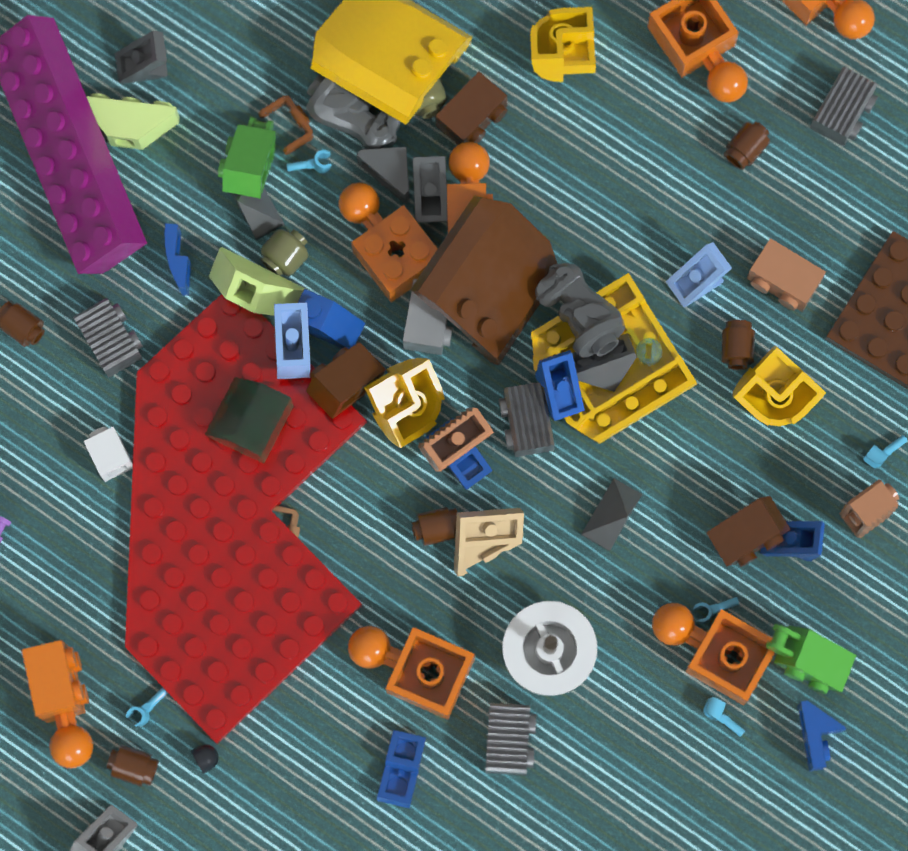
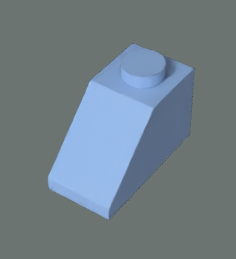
[274,303,310,379]

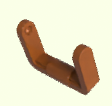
[258,96,314,155]

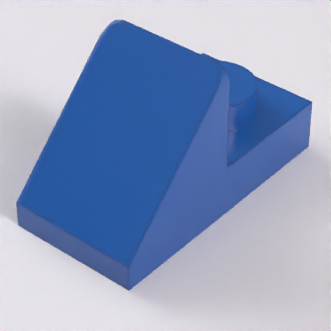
[535,350,585,421]
[760,521,825,562]
[797,701,847,772]

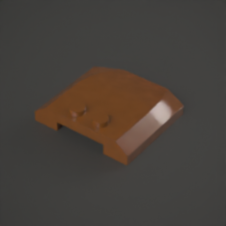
[410,196,557,365]

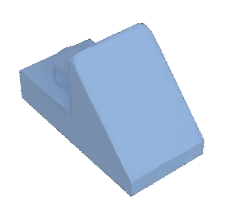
[665,242,732,307]

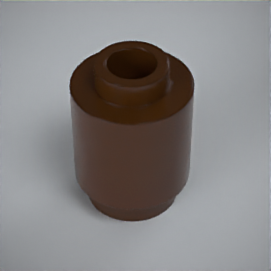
[724,121,770,170]
[0,301,45,347]
[721,320,755,370]
[411,507,458,546]
[106,744,159,787]

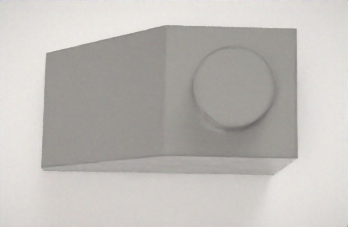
[403,279,453,355]
[70,805,138,851]

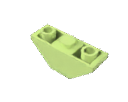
[86,93,180,150]
[209,247,305,316]

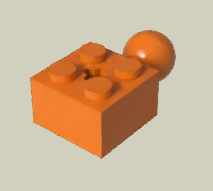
[648,0,748,103]
[781,0,875,40]
[447,142,493,233]
[338,183,437,303]
[652,603,775,706]
[348,626,475,720]
[22,640,93,768]

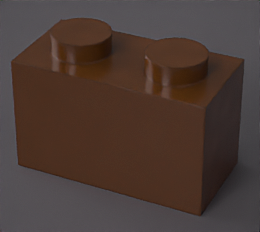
[436,71,508,145]
[306,342,386,419]
[706,496,791,568]

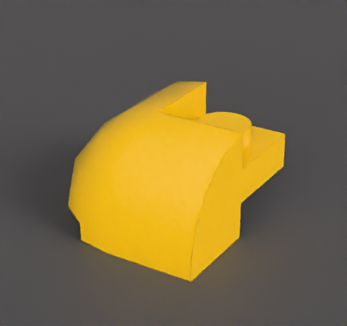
[530,7,596,82]
[733,346,826,427]
[364,358,445,448]

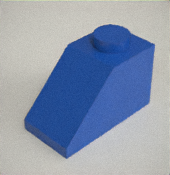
[298,289,366,349]

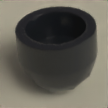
[191,744,219,774]

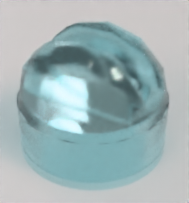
[636,338,663,366]

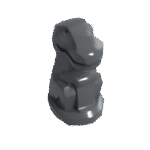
[306,74,400,149]
[535,263,626,358]

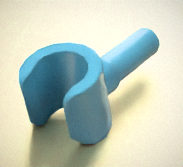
[287,150,332,174]
[863,435,907,469]
[693,597,739,624]
[126,687,168,727]
[703,697,745,737]

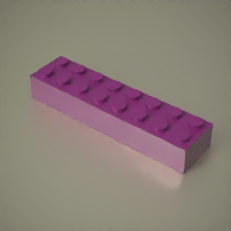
[0,15,147,274]

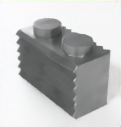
[810,67,878,146]
[73,298,143,377]
[499,382,555,457]
[486,703,536,775]

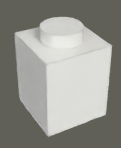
[84,427,133,482]

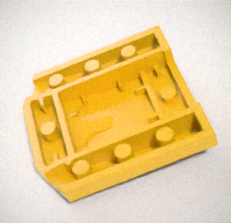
[311,0,472,125]
[531,273,697,444]

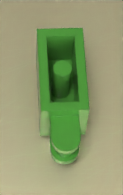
[218,117,276,198]
[765,624,856,694]

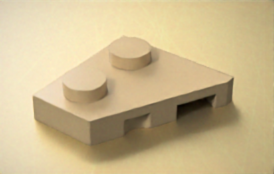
[454,508,524,576]

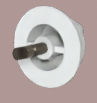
[503,601,597,696]

